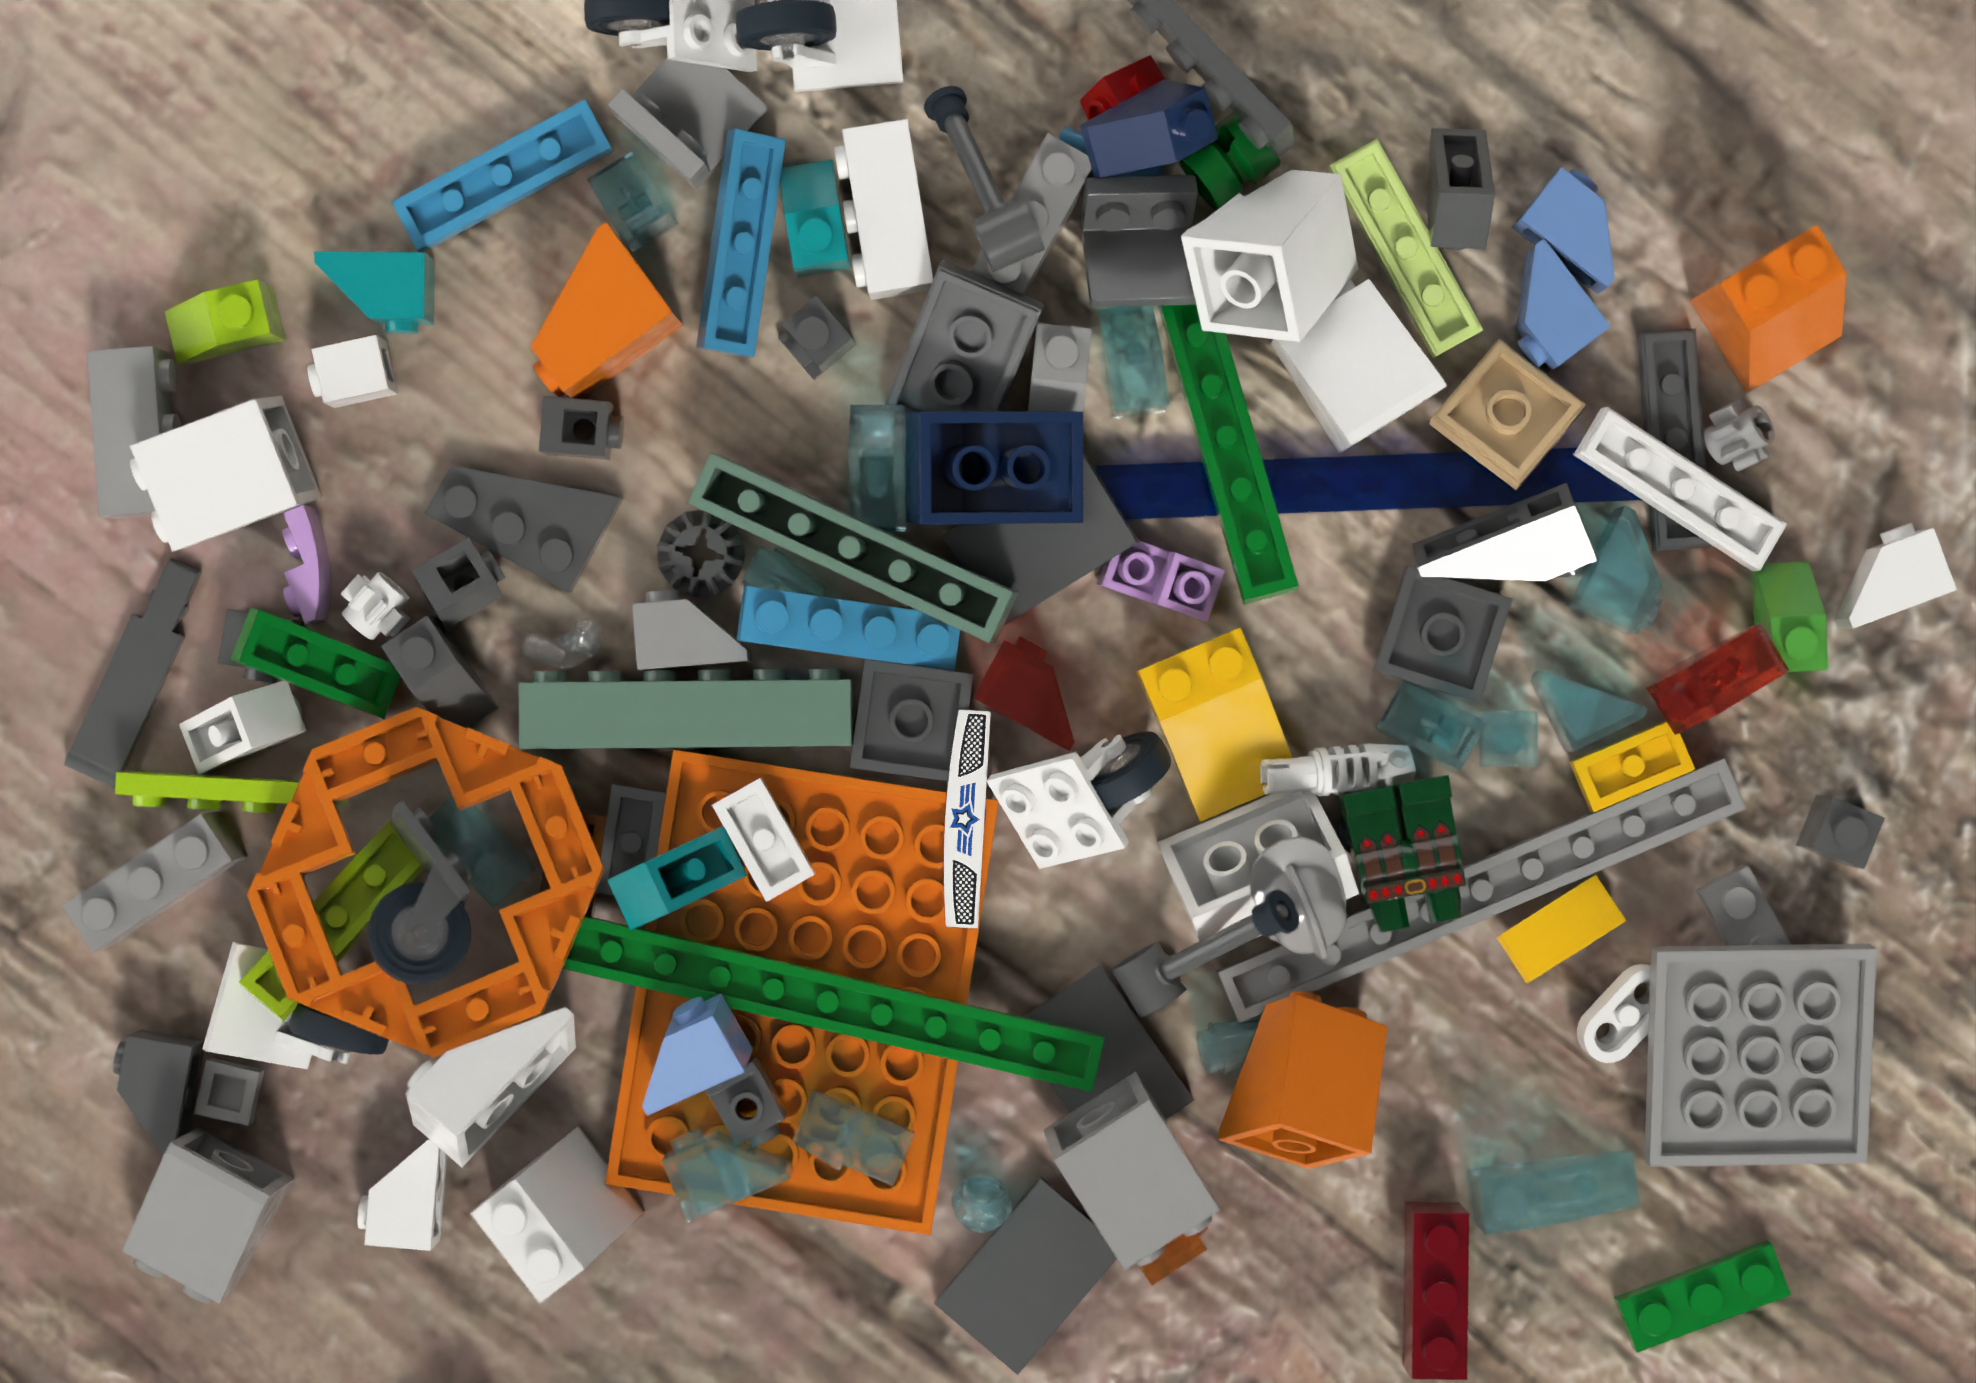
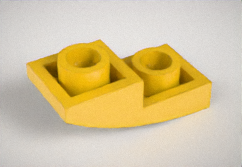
[1496,875,1626,984]

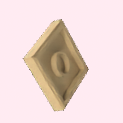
[1429,339,1587,490]

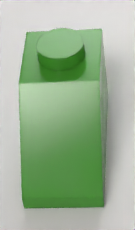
[1752,561,1828,673]

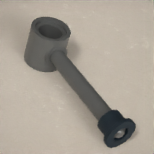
[924,86,1045,272]
[1111,890,1299,1018]

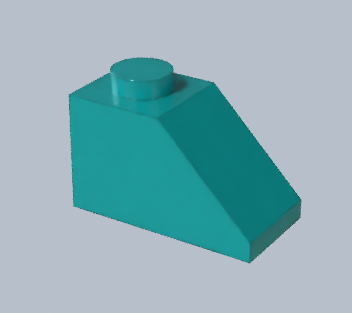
[780,159,851,277]
[314,251,435,335]
[607,826,747,930]

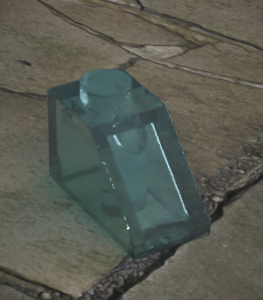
[1098,306,1170,419]
[848,405,906,531]
[1568,506,1662,635]
[661,1128,794,1222]

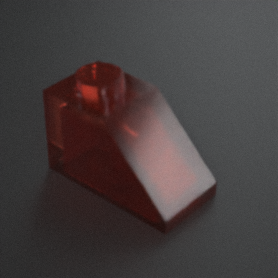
[1646,623,1789,735]
[973,636,1075,751]

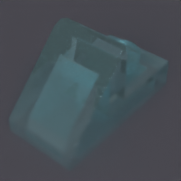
[792,1089,915,1186]

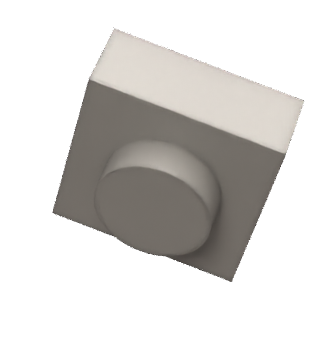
[194,1058,265,1126]

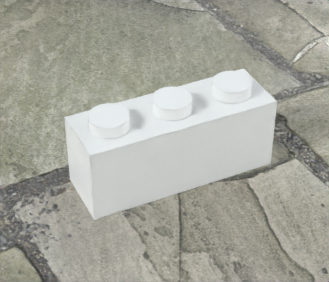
[834,119,933,300]

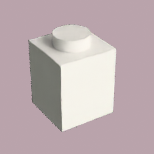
[307,335,398,408]

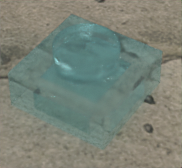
[1479,711,1538,766]

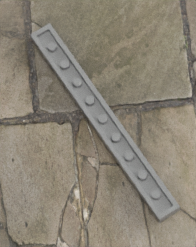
[1217,758,1746,1023]

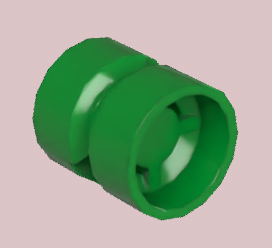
[1178,111,1281,211]

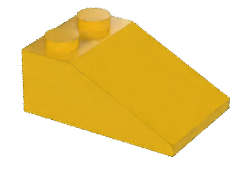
[1135,627,1292,822]

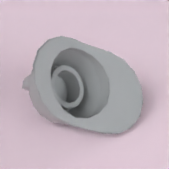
[1249,837,1346,960]

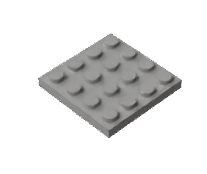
[1644,944,1877,1167]

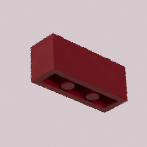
[1403,1202,1469,1380]

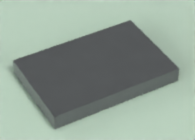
[883,260,1045,420]
[941,451,1140,626]
[1024,964,1194,1120]
[934,1176,1117,1375]

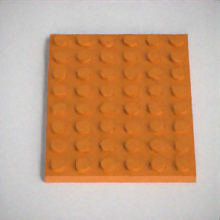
[605,749,999,1235]

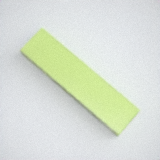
[1327,139,1483,358]

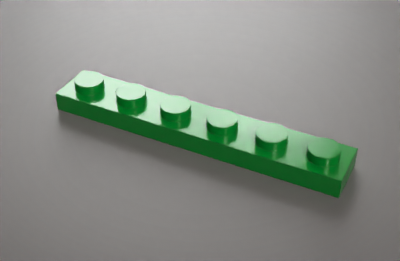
[1158,304,1299,605]

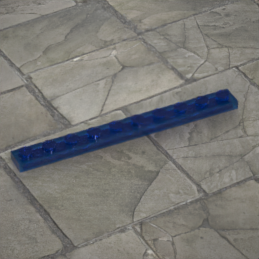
[1096,448,1643,521]

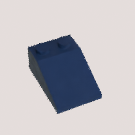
[906,411,1083,525]

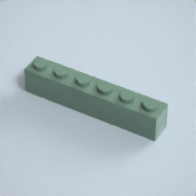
[688,453,1019,643]
[518,669,854,749]

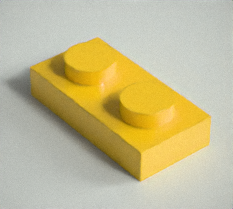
[1569,719,1695,812]

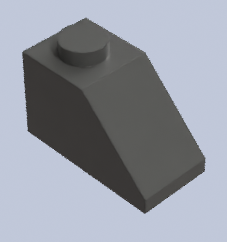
[1427,128,1495,250]
[381,615,499,728]
[113,1030,204,1155]

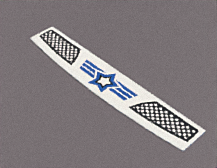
[944,710,991,928]

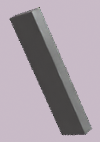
[1637,328,1711,551]

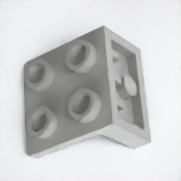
[608,57,767,190]

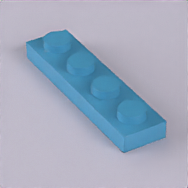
[391,99,613,252]
[696,128,786,357]
[736,586,960,671]

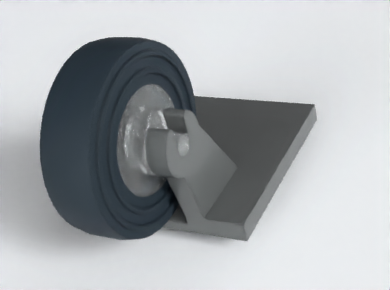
[368,800,472,985]

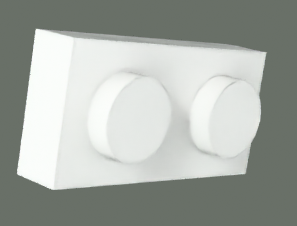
[712,777,816,902]

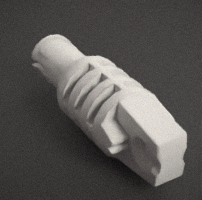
[1260,743,1416,796]

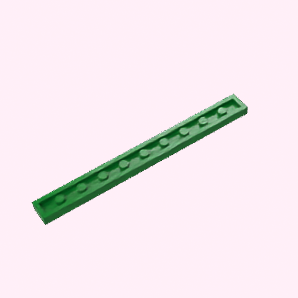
[563,915,1105,1092]

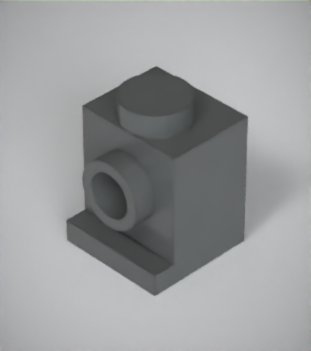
[778,295,855,380]
[539,396,624,460]
[411,537,505,633]
[705,1055,788,1148]

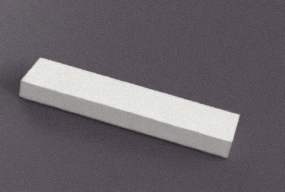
[1573,406,1787,572]

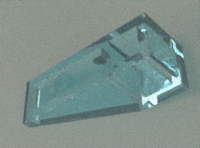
[1469,1150,1639,1234]

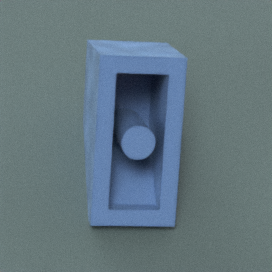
[1512,167,1615,294]
[1516,239,1611,372]
[642,994,753,1116]

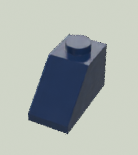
[1080,79,1218,178]

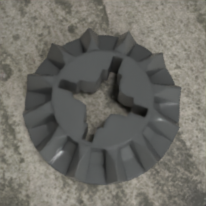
[657,510,745,597]

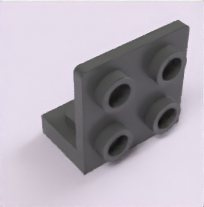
[1080,175,1198,307]

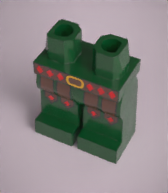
[1338,775,1467,932]

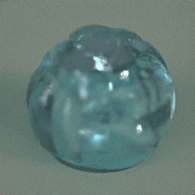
[951,1174,1013,1233]

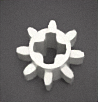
[341,572,411,640]

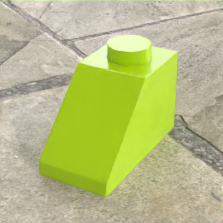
[165,279,286,366]

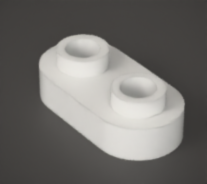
[1577,964,1651,1063]

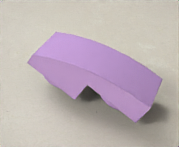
[282,505,331,625]
[1096,541,1225,622]

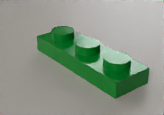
[230,608,401,719]
[1614,1240,1791,1353]

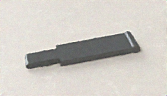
[64,558,202,788]

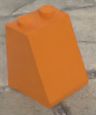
[530,222,683,399]
[1690,224,1847,393]
[1217,991,1388,1169]

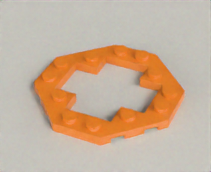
[247,707,605,1059]

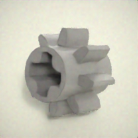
[1704,399,1775,472]

